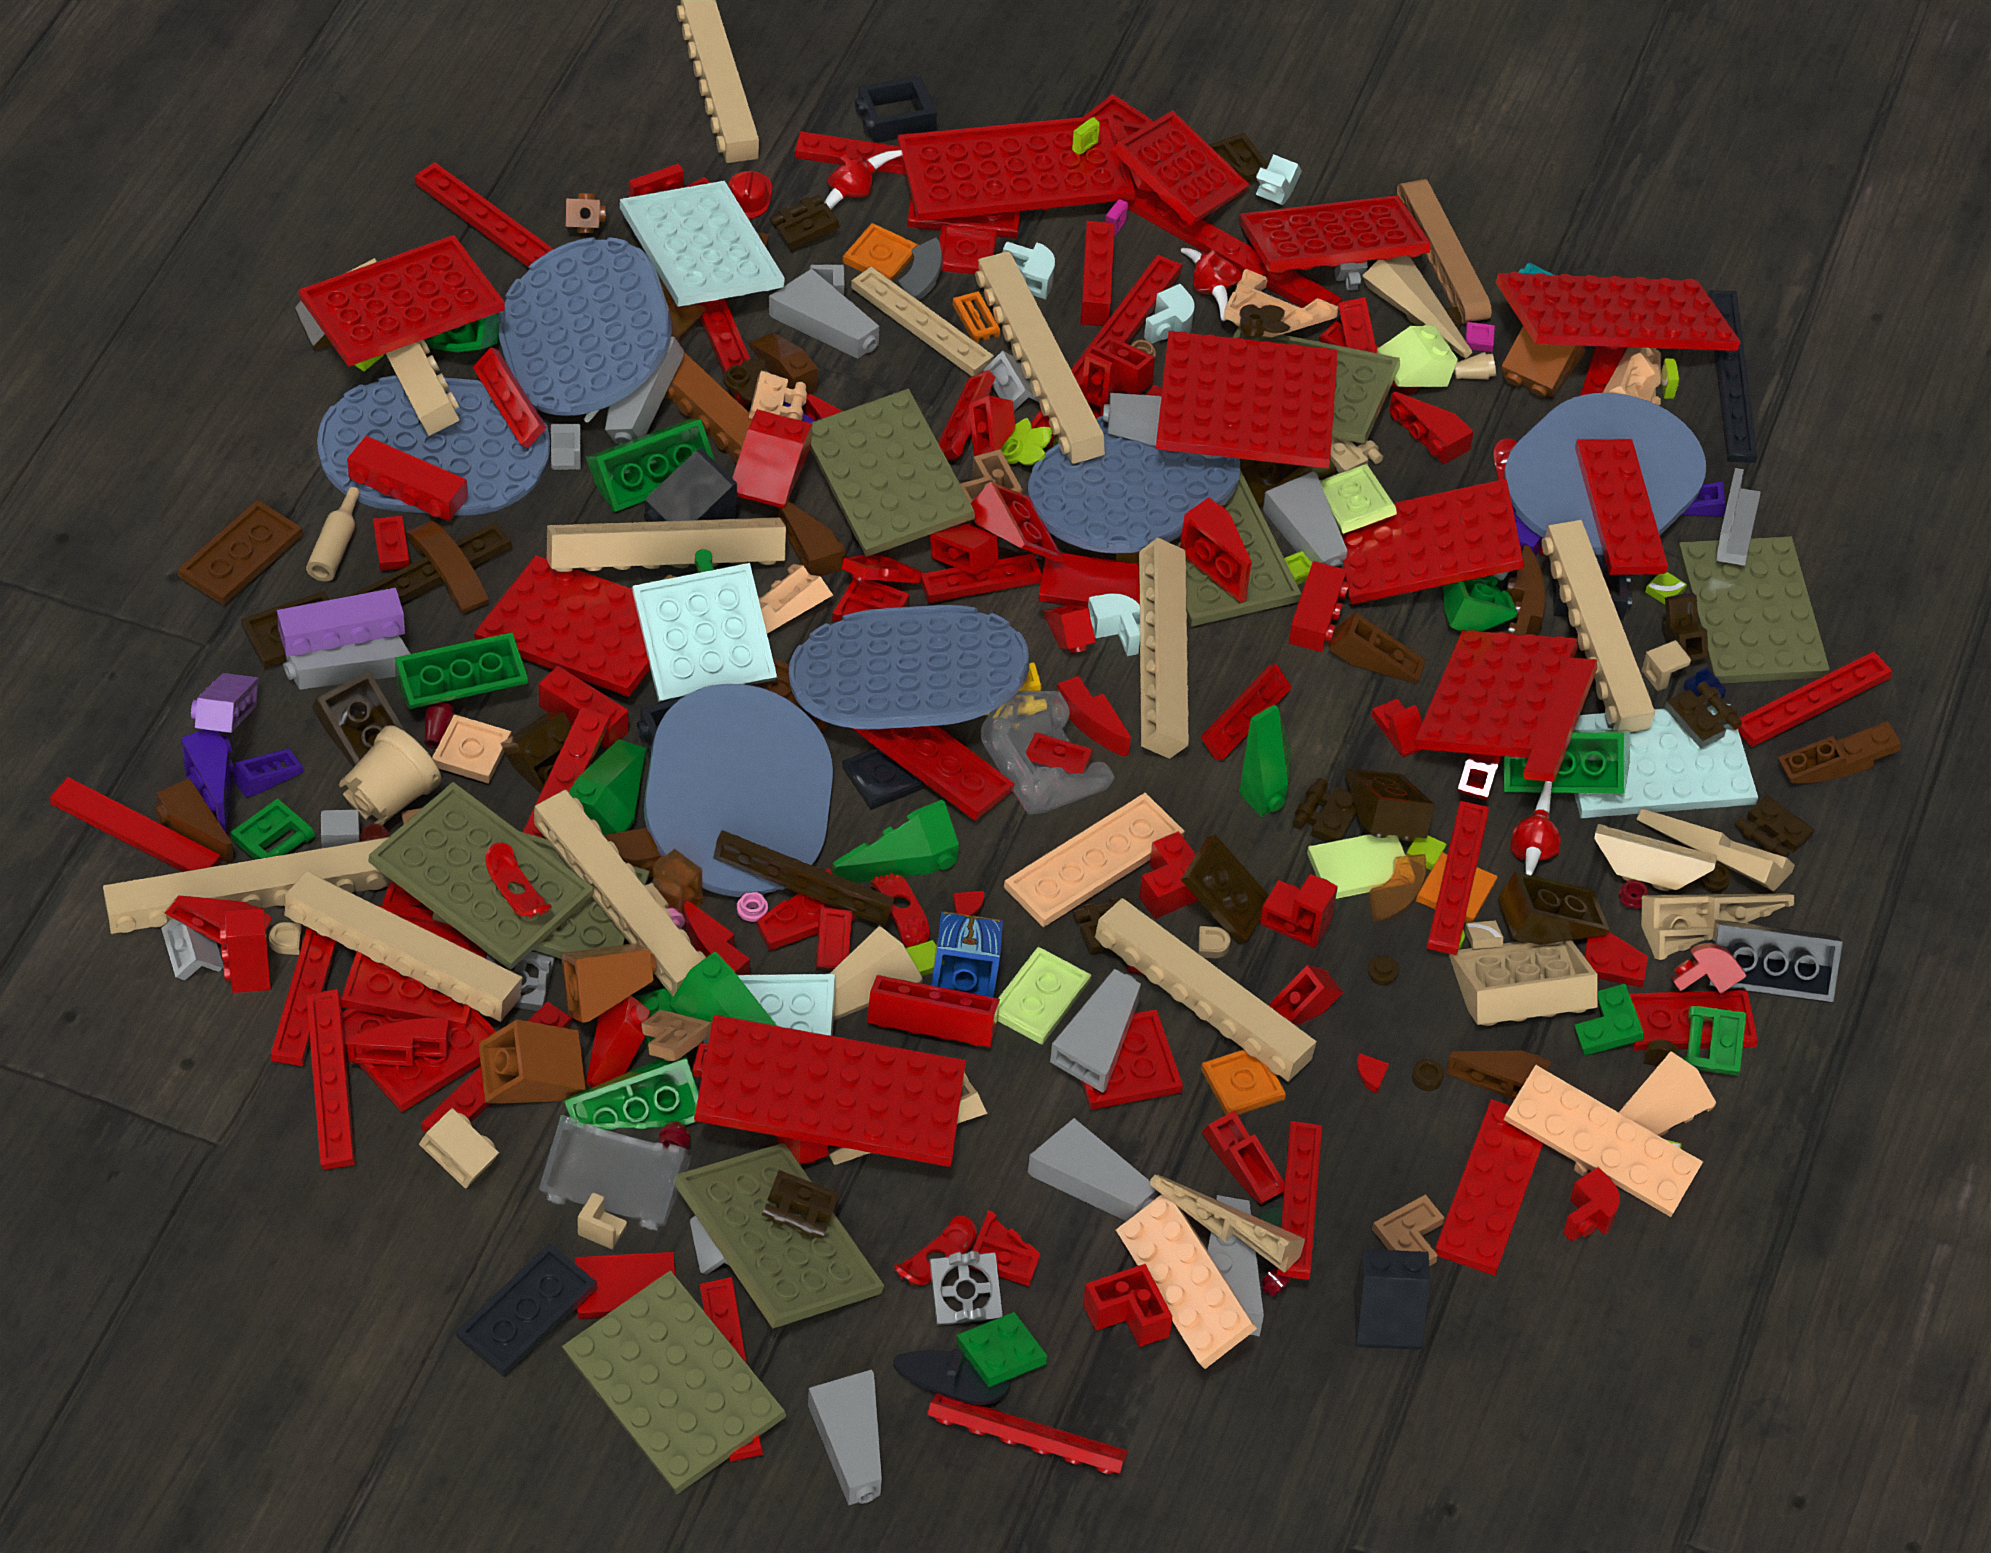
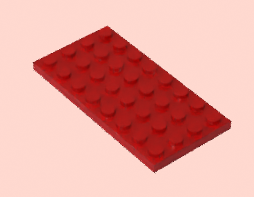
[897,114,1135,221]
[1496,272,1741,351]
[694,1015,966,1167]

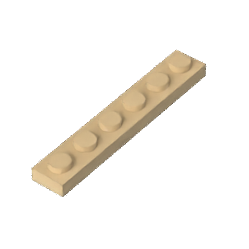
[851,267,994,376]

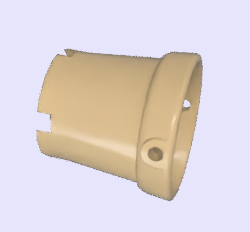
[339,726,442,827]

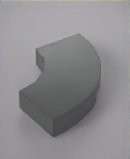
[898,237,943,301]

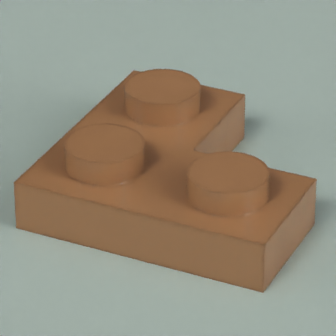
[641,1010,712,1061]
[1372,1195,1444,1266]

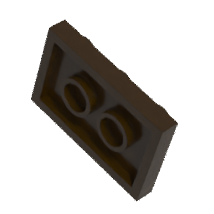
[241,591,330,669]
[1180,835,1269,944]

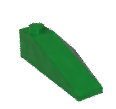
[1443,575,1518,632]

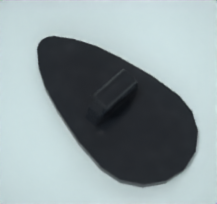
[893,1349,1010,1405]

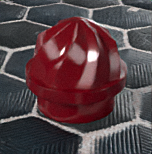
[659,1121,691,1155]

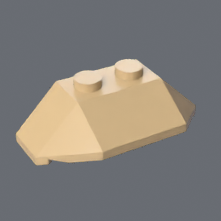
[1594,824,1717,891]

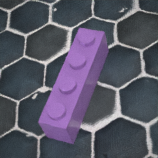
[277,588,405,656]
[191,673,259,733]

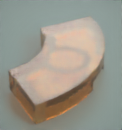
[1369,854,1426,921]

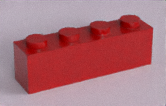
[1080,221,1115,326]
[347,436,468,522]
[867,975,1000,1047]

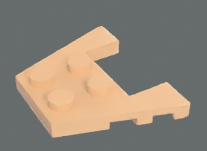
[1223,269,1339,338]

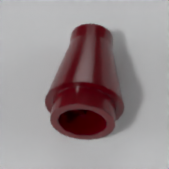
[424,702,454,749]

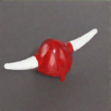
[824,150,902,210]
[1181,248,1242,321]
[1510,781,1561,875]

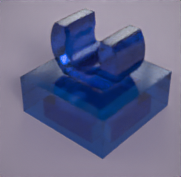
[1683,667,1726,699]

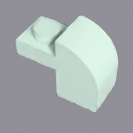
[1256,154,1302,205]
[1003,242,1055,299]
[1144,284,1194,344]
[1088,593,1140,656]

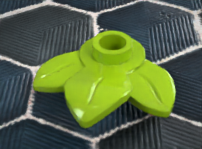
[1001,418,1052,465]

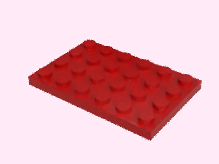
[1239,195,1431,273]
[299,235,505,367]
[1338,479,1525,605]
[474,555,650,697]
[1415,630,1578,758]

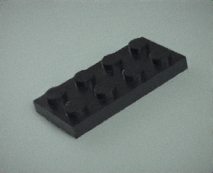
[456,1243,598,1377]

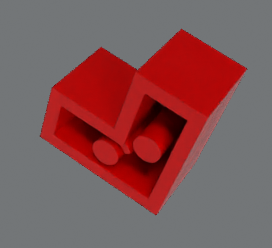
[1139,831,1198,919]
[1260,874,1338,949]
[1083,1264,1173,1347]

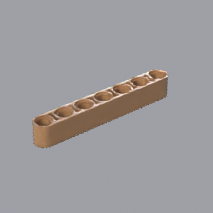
[1397,179,1492,324]

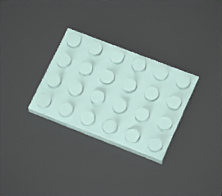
[620,181,785,307]
[1574,704,1758,818]

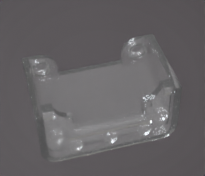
[981,691,1115,814]
[539,1115,692,1231]

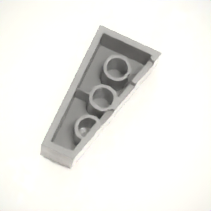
[1208,1195,1264,1336]

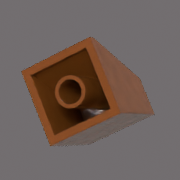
[1501,326,1585,399]
[561,943,657,1023]
[479,1020,586,1103]

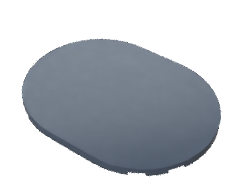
[498,237,672,416]
[317,375,550,516]
[1504,393,1706,555]
[1028,416,1240,553]
[789,605,1029,729]
[644,684,833,897]

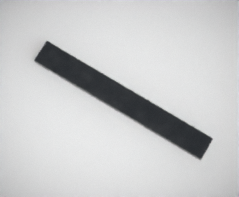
[1708,290,1757,463]

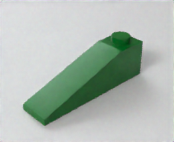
[424,313,500,352]
[1239,704,1292,817]
[568,739,646,835]
[832,799,959,883]
[669,951,777,1026]
[564,1054,699,1131]

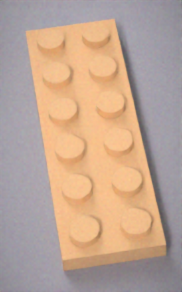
[1004,793,1185,927]
[1503,1065,1703,1217]
[1116,1194,1257,1369]

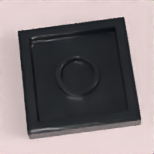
[842,747,925,810]

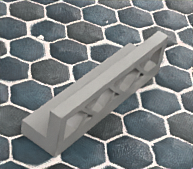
[1716,468,1761,566]

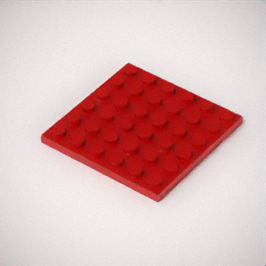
[1156,331,1338,469]

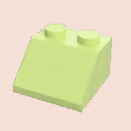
[1377,325,1458,387]

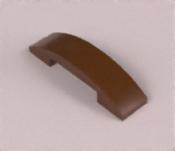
[406,521,489,614]

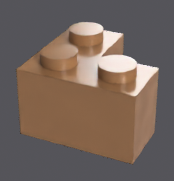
[960,449,1022,526]

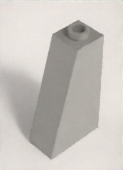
[769,268,879,359]
[605,337,684,444]
[1103,393,1211,459]
[1263,471,1347,569]
[283,635,410,690]
[1050,969,1141,1093]
[1028,1118,1158,1221]
[808,1369,882,1505]

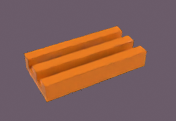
[952,291,1000,343]

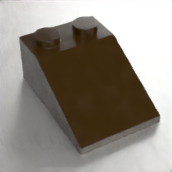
[1240,459,1337,508]
[312,671,405,768]
[1345,768,1435,841]
[1498,871,1610,945]

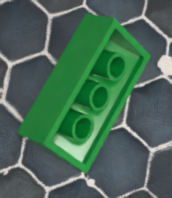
[586,419,715,512]
[395,632,528,709]
[1504,730,1630,794]

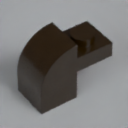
[1662,593,1709,661]

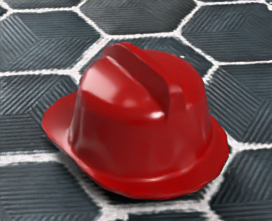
[728,171,772,219]

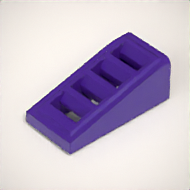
[1681,482,1726,517]
[233,749,304,798]

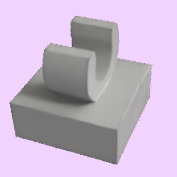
[1334,262,1368,291]

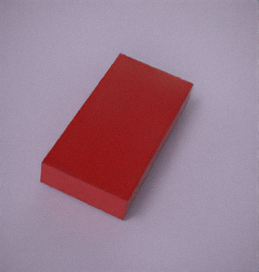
[815,907,852,971]

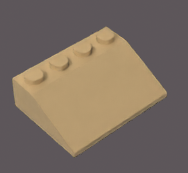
[1449,940,1597,1026]

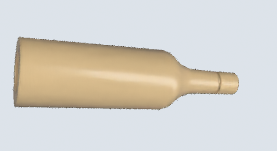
[306,487,360,582]

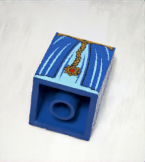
[931,911,1003,997]

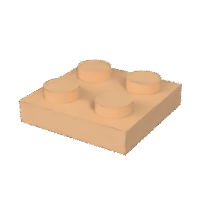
[432,714,511,784]

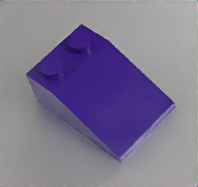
[181,729,234,836]

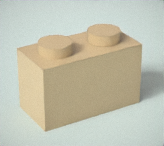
[419,1108,499,1189]

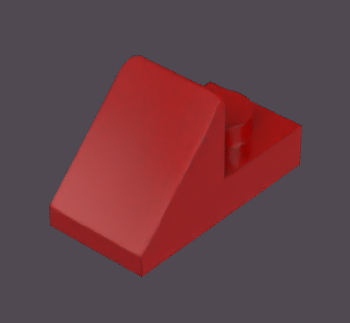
[1371,698,1422,758]

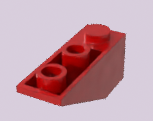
[1389,392,1474,465]

